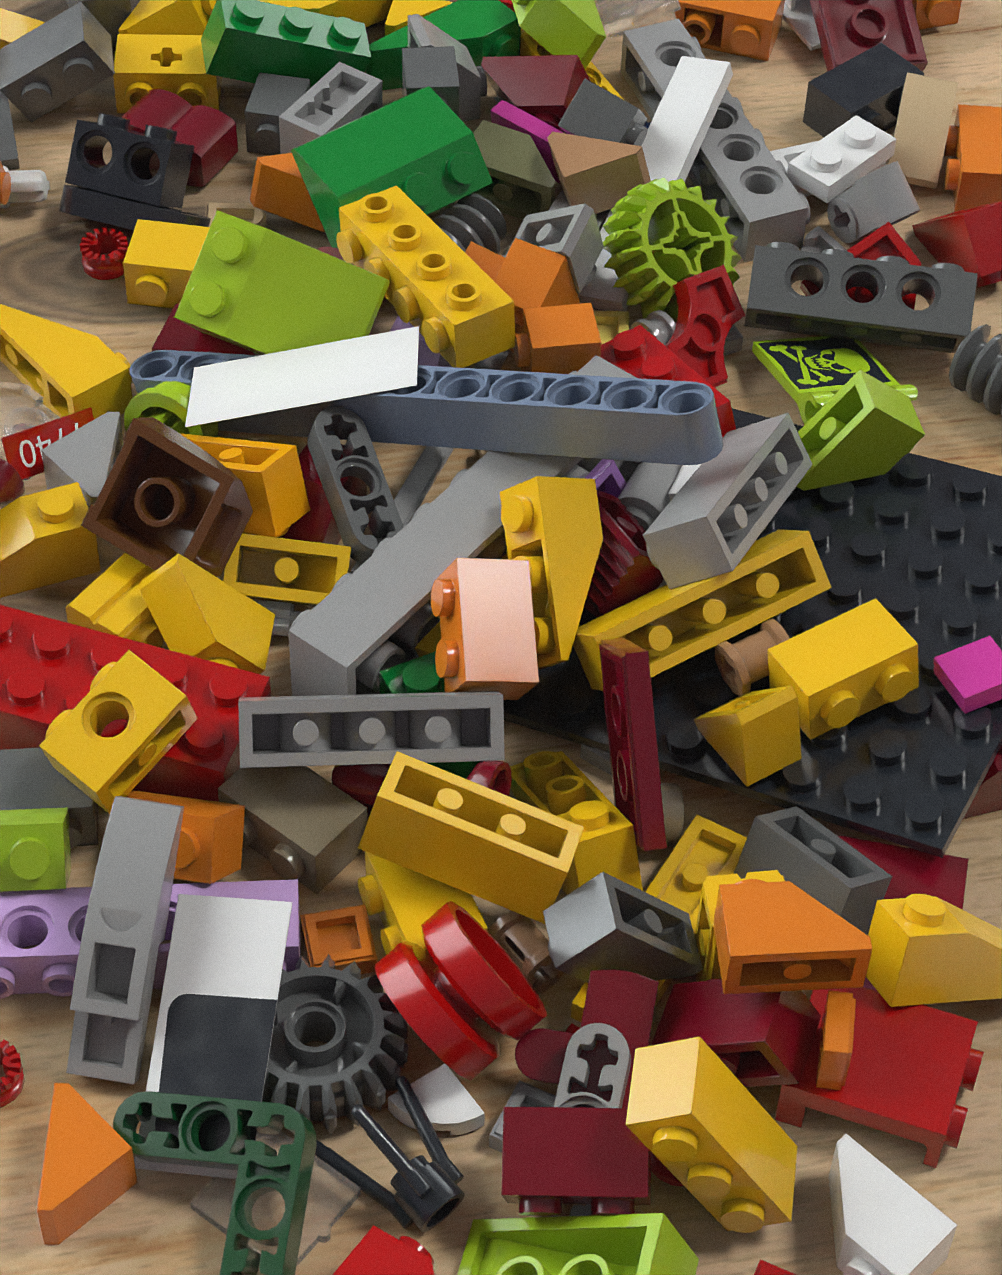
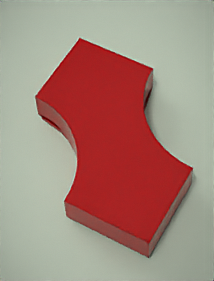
[665,265,745,388]

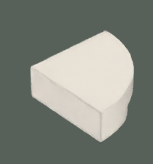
[388,1064,485,1135]

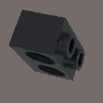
[65,113,194,208]

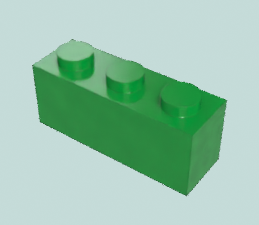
[201,0,372,88]

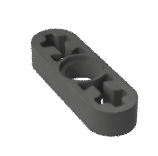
[307,407,404,565]

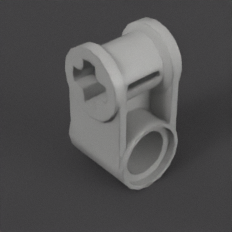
[827,161,921,243]

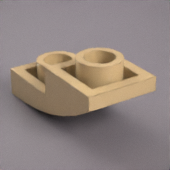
[887,72,958,189]

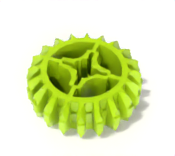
[603,177,742,322]

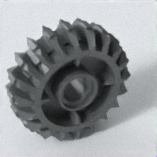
[262,954,408,1135]

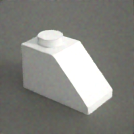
[829,1134,957,1275]

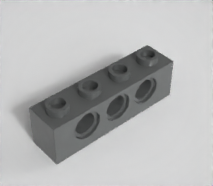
[744,242,978,353]

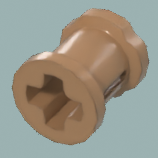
[715,619,790,696]
[487,911,564,994]

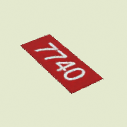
[1,407,94,480]

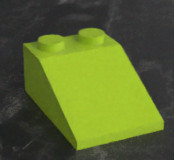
[174,210,390,355]
[457,1213,699,1275]

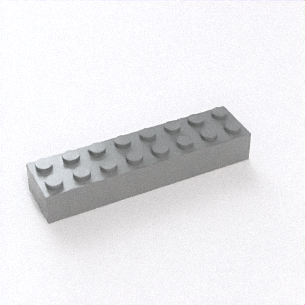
[288,355,642,696]

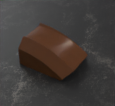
[81,417,253,577]

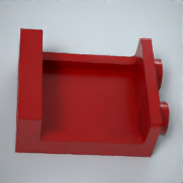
[775,987,984,1168]

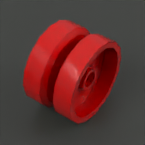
[374,901,547,1081]

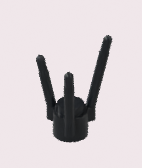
[315,1076,465,1232]

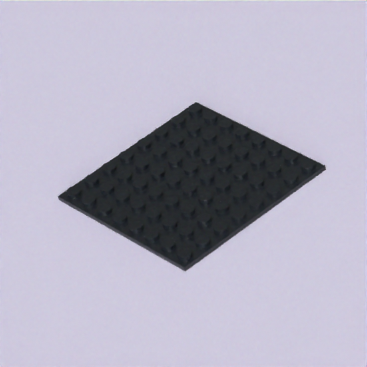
[503,408,1002,858]

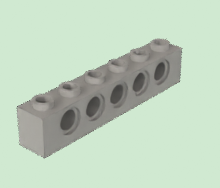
[620,19,810,262]

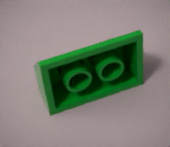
[291,86,493,248]

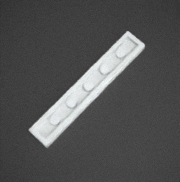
[577,56,733,311]

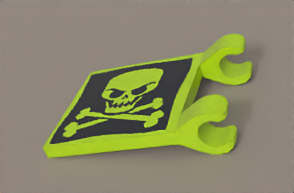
[752,336,918,425]

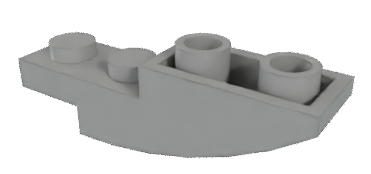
[66,796,184,1084]

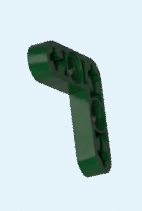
[113,1091,316,1275]

